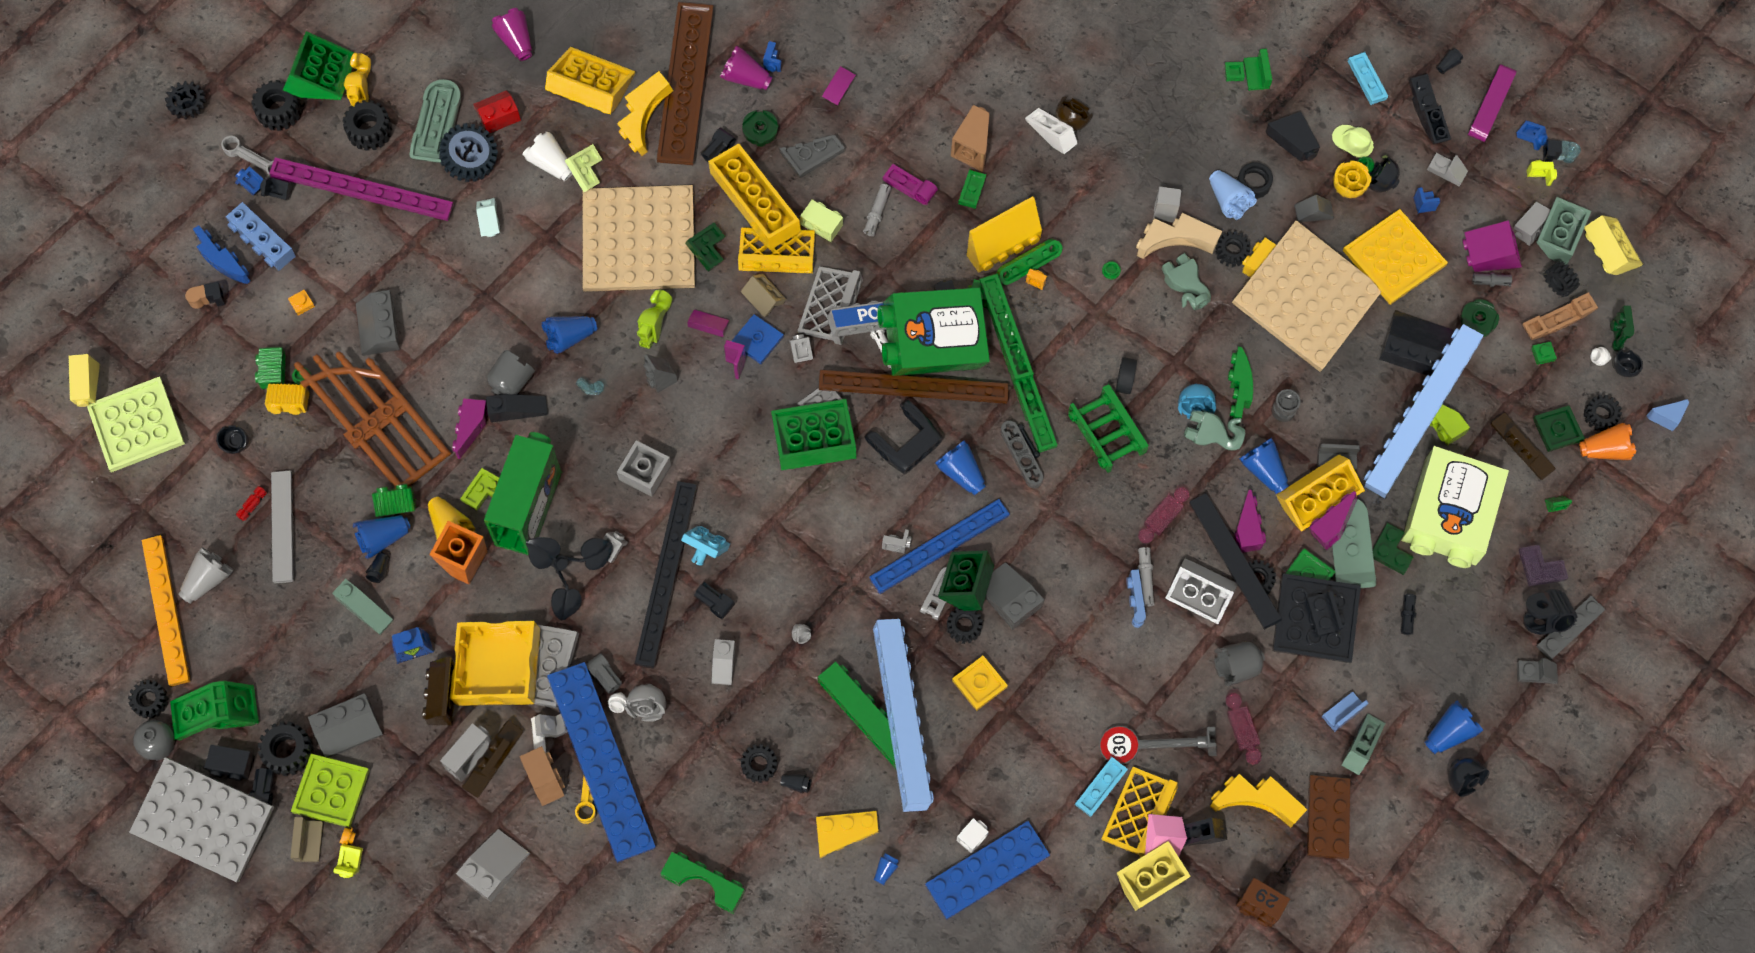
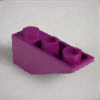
[452,399,488,459]
[1234,490,1266,553]
[1310,491,1357,550]

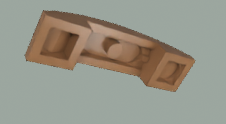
[1522,292,1598,340]

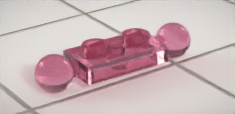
[1138,487,1189,544]
[1226,693,1262,765]

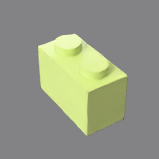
[800,200,843,242]

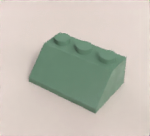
[1537,197,1591,265]

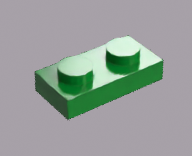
[958,170,986,209]

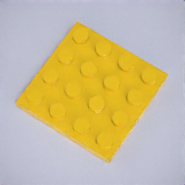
[1342,209,1448,305]

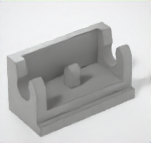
[1514,202,1550,246]

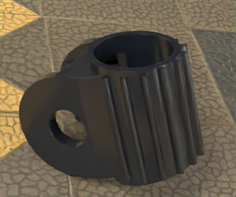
[1523,589,1578,635]

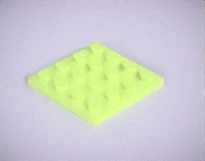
[87,376,185,472]

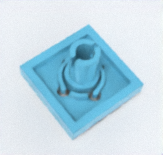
[681,526,730,565]

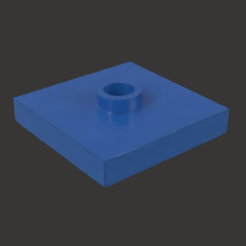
[732,314,784,364]

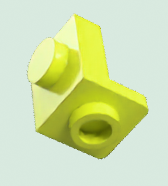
[1527,160,1557,186]
[333,844,363,878]

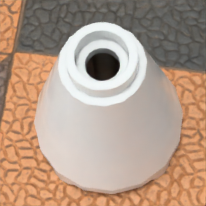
[522,132,573,181]

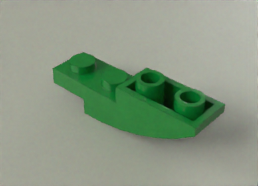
[1228,346,1253,425]

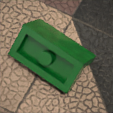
[1243,49,1272,91]

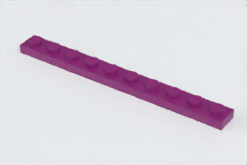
[269,157,453,221]

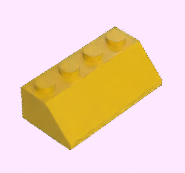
[1276,455,1365,531]

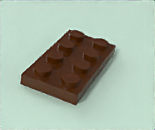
[1307,775,1350,860]

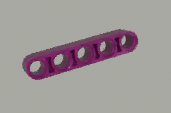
[1468,64,1517,142]

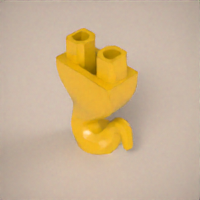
[344,53,371,106]

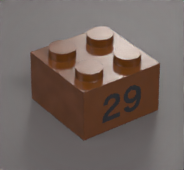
[1236,878,1290,927]

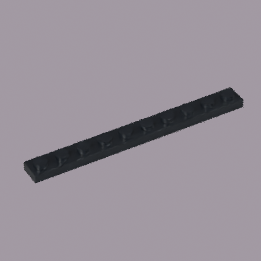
[635,481,697,669]

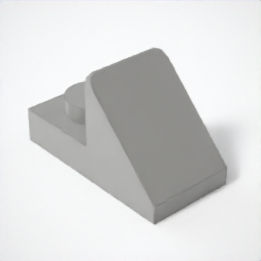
[1427,153,1468,186]

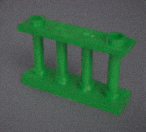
[1068,384,1149,473]

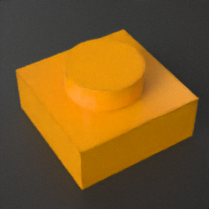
[1026,269,1047,290]
[288,290,315,316]

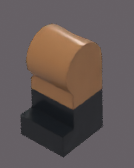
[185,282,225,309]

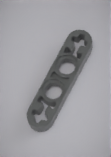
[1001,421,1043,488]

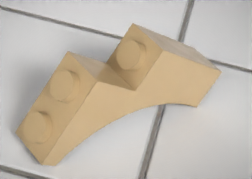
[1136,213,1222,259]

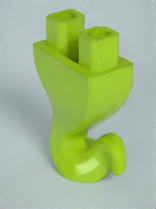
[637,290,672,349]

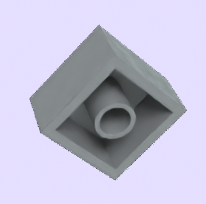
[617,440,671,497]

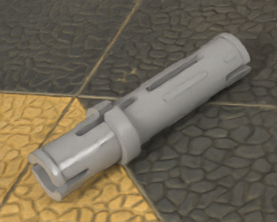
[863,184,891,236]
[1138,547,1155,607]

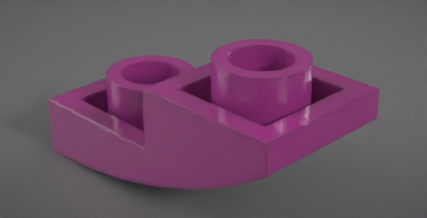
[822,66,856,106]

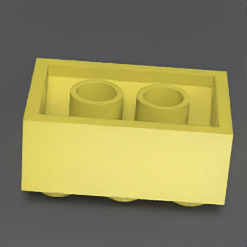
[1584,215,1643,275]
[1117,841,1191,911]

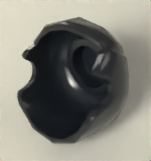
[1613,349,1643,377]
[216,425,248,454]

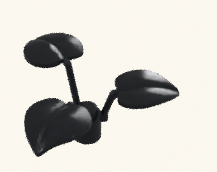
[526,537,612,621]

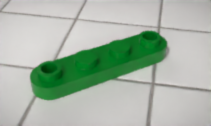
[996,239,1063,285]

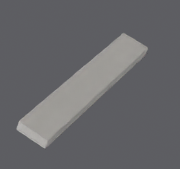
[271,470,294,584]

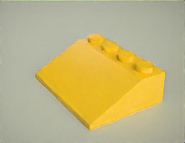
[545,47,635,115]
[967,196,1042,273]

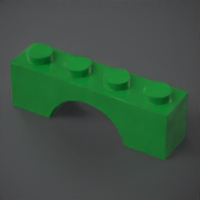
[660,852,745,914]

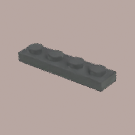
[1536,596,1605,661]

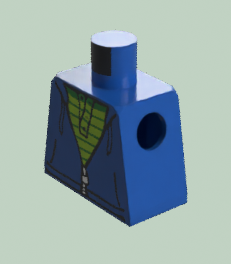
[392,627,434,664]

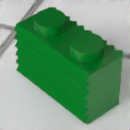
[255,347,286,389]
[372,484,416,517]

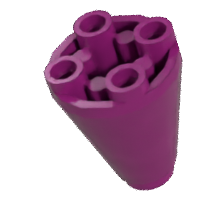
[492,8,532,61]
[720,45,773,90]

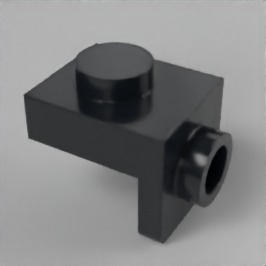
[260,177,292,200]

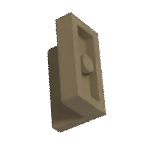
[741,274,787,317]
[290,817,323,862]

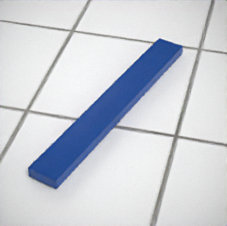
[869,499,1010,594]

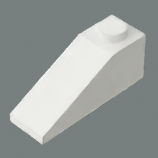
[1025,108,1078,154]

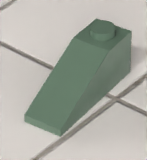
[332,578,394,635]
[1341,714,1386,775]

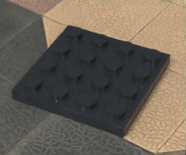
[1272,573,1361,663]

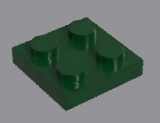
[1533,405,1585,452]

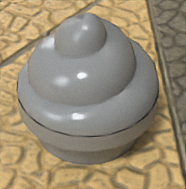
[792,624,811,644]

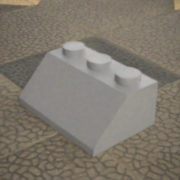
[1165,558,1237,624]

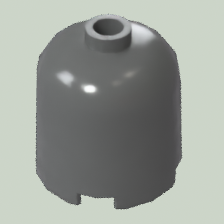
[487,350,535,395]
[1214,641,1265,686]

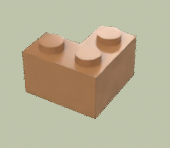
[519,746,565,806]

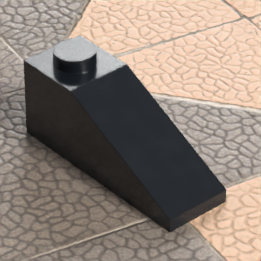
[486,394,548,423]

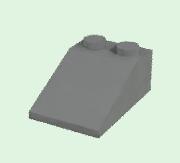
[456,829,530,902]

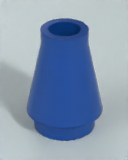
[873,853,899,885]

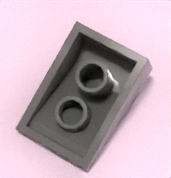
[985,562,1044,630]

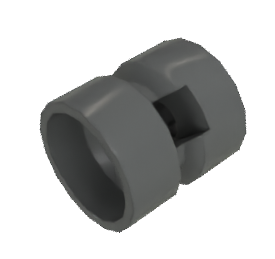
[1272,389,1300,422]

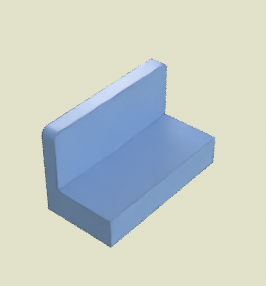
[1322,692,1368,732]

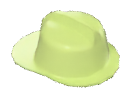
[1332,125,1374,158]

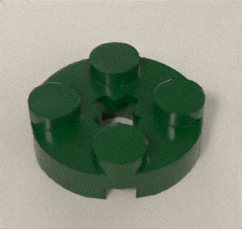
[742,110,778,147]
[1460,299,1499,337]

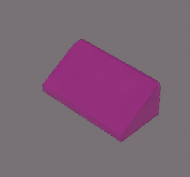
[687,310,729,337]

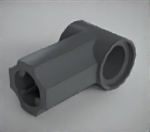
[586,653,622,694]

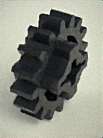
[165,81,207,120]

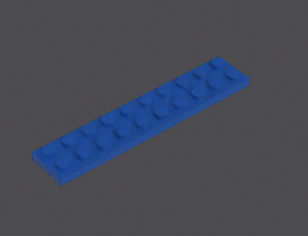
[547,662,656,863]

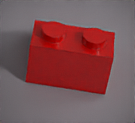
[473,90,521,134]

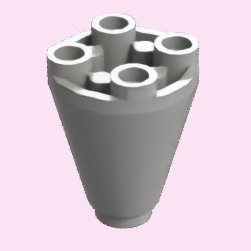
[178,547,234,603]

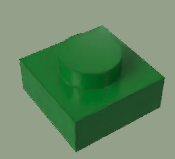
[1224,62,1245,81]
[1531,342,1557,365]

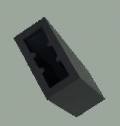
[1266,112,1320,162]

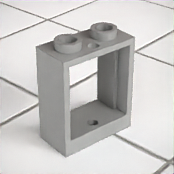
[440,723,492,782]

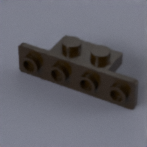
[1491,413,1556,480]
[462,721,523,798]

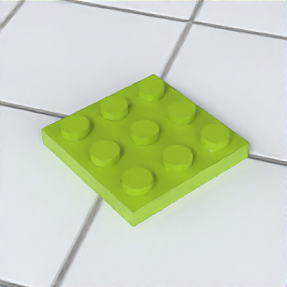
[291,754,370,828]

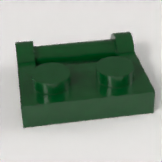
[1610,306,1634,352]

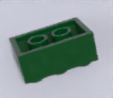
[938,550,994,611]

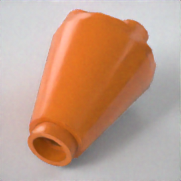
[1579,423,1636,460]

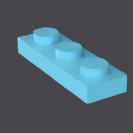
[1348,52,1388,105]
[1075,757,1128,817]

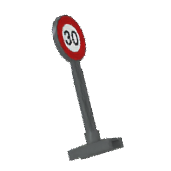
[1099,726,1217,765]

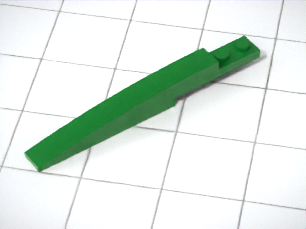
[980,274,1058,453]

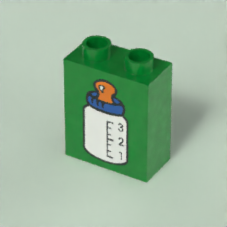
[877,288,990,376]
[484,432,562,555]

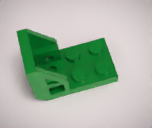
[170,681,259,740]

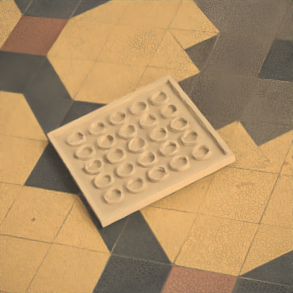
[583,185,695,292]
[1232,221,1381,372]

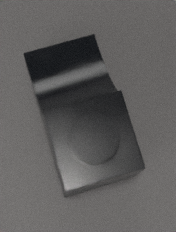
[1183,818,1228,847]

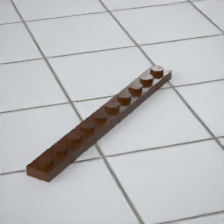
[819,370,1008,404]

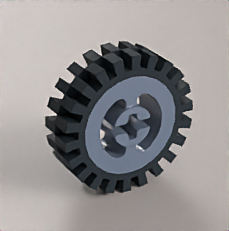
[439,123,498,182]

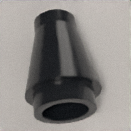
[1436,48,1463,74]
[366,553,389,583]
[781,774,812,794]

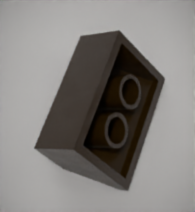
[422,657,455,726]

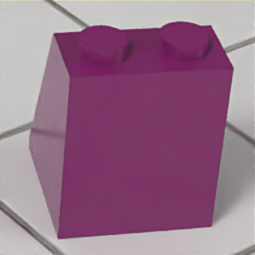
[1463,220,1522,272]

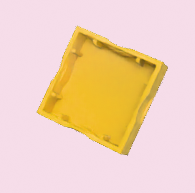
[450,621,541,706]

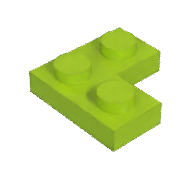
[460,468,499,510]

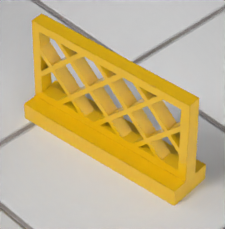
[738,228,815,273]
[1102,767,1178,858]

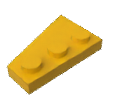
[816,811,878,858]

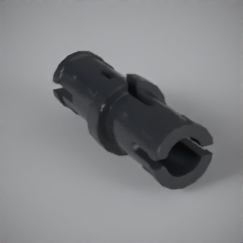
[1401,594,1417,635]

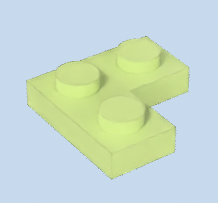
[565,144,602,192]

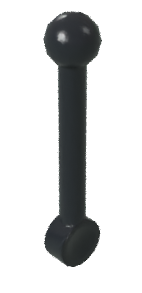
[1017,423,1040,458]

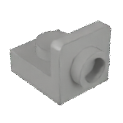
[789,334,813,363]
[882,529,912,554]
[603,531,628,563]
[534,714,567,738]

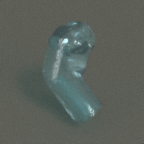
[576,377,604,395]

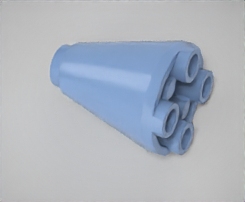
[1209,170,1257,220]

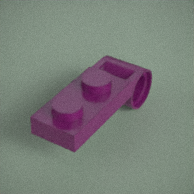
[883,164,938,205]

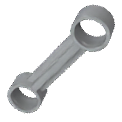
[221,136,273,177]

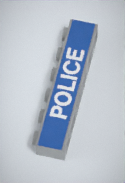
[827,301,886,337]

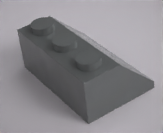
[356,290,400,356]
[308,693,383,758]

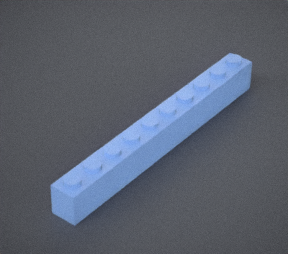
[1364,324,1483,498]
[873,619,933,812]

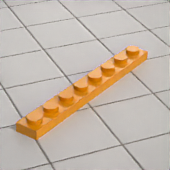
[142,535,190,687]

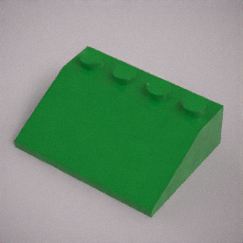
[283,31,354,100]
[771,399,857,471]

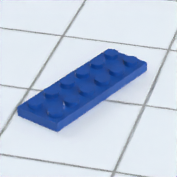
[925,821,1050,920]

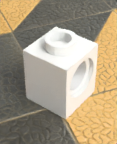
[956,819,988,854]

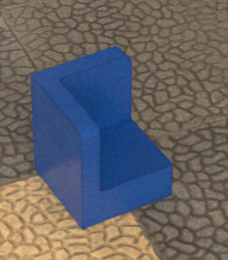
[1413,187,1440,213]

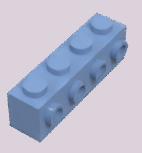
[226,202,296,271]

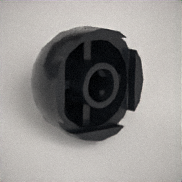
[1368,155,1400,193]
[1448,757,1490,797]

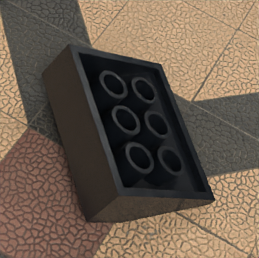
[1379,310,1455,376]

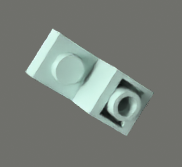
[476,198,500,237]

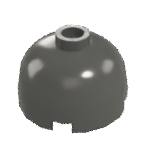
[133,720,175,761]

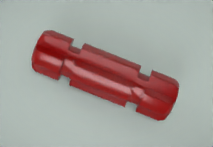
[236,486,267,521]

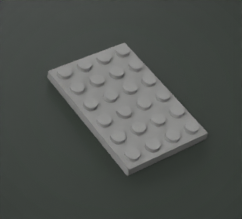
[129,757,275,882]

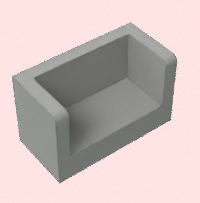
[1153,187,1181,222]

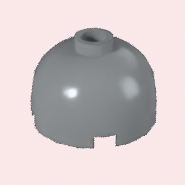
[625,684,666,722]

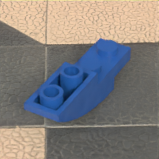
[193,225,250,284]

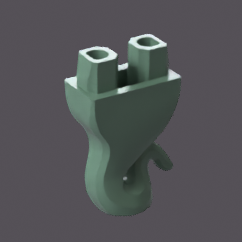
[1162,253,1211,310]
[1184,410,1245,451]

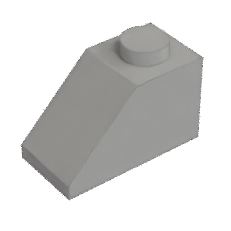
[712,639,736,685]

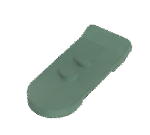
[409,79,461,163]
[1332,499,1376,588]

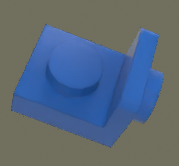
[763,41,782,72]
[1516,120,1548,151]
[235,166,263,195]

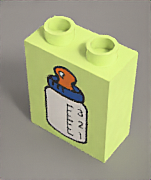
[1401,446,1509,568]

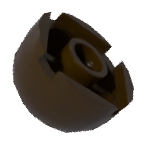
[1056,96,1093,131]

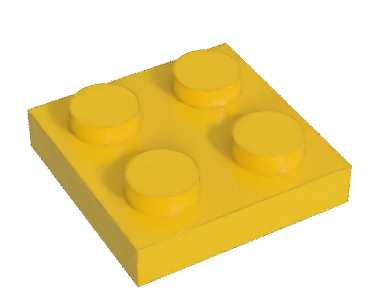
[952,656,1008,711]

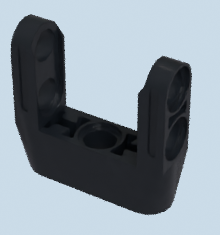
[864,399,943,475]

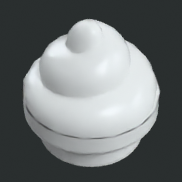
[1591,347,1611,366]
[608,692,627,713]

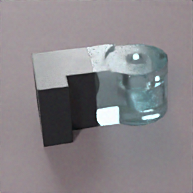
[1543,139,1581,163]

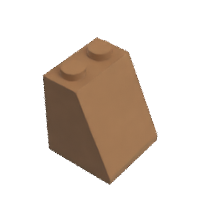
[951,105,989,172]

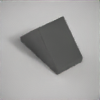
[1294,195,1334,222]

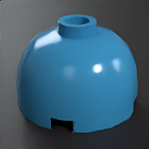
[1178,384,1216,419]

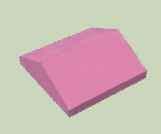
[1145,814,1187,857]

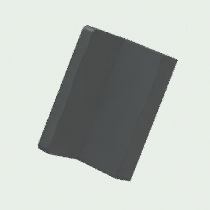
[1317,444,1360,472]

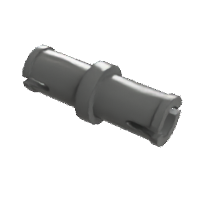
[1472,272,1512,287]

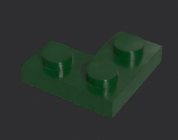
[685,223,726,272]
[1372,523,1414,575]

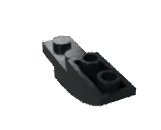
[1409,74,1451,145]

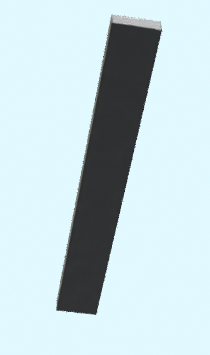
[1189,493,1282,630]

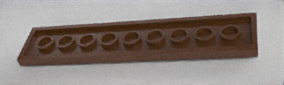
[657,2,714,166]

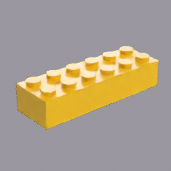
[708,144,801,250]

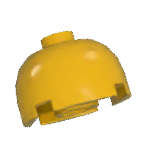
[1333,161,1371,198]

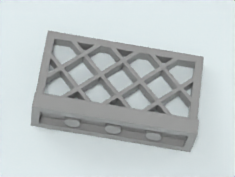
[798,266,863,345]

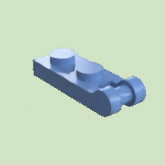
[1126,569,1146,628]

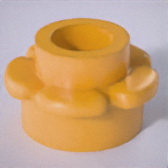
[340,827,356,845]

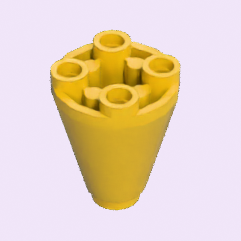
[428,497,475,539]

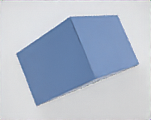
[1647,399,1689,431]

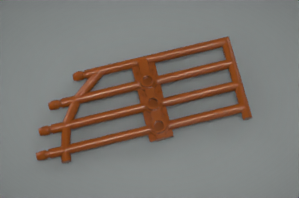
[294,351,452,489]

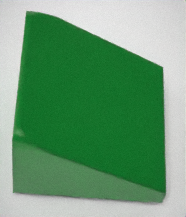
[1545,496,1572,512]

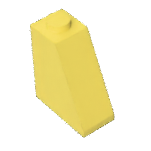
[69,354,100,407]

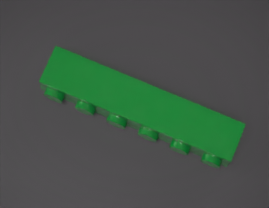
[818,662,896,769]

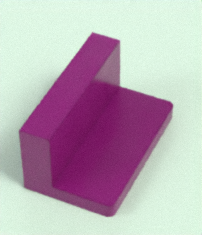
[724,340,746,379]

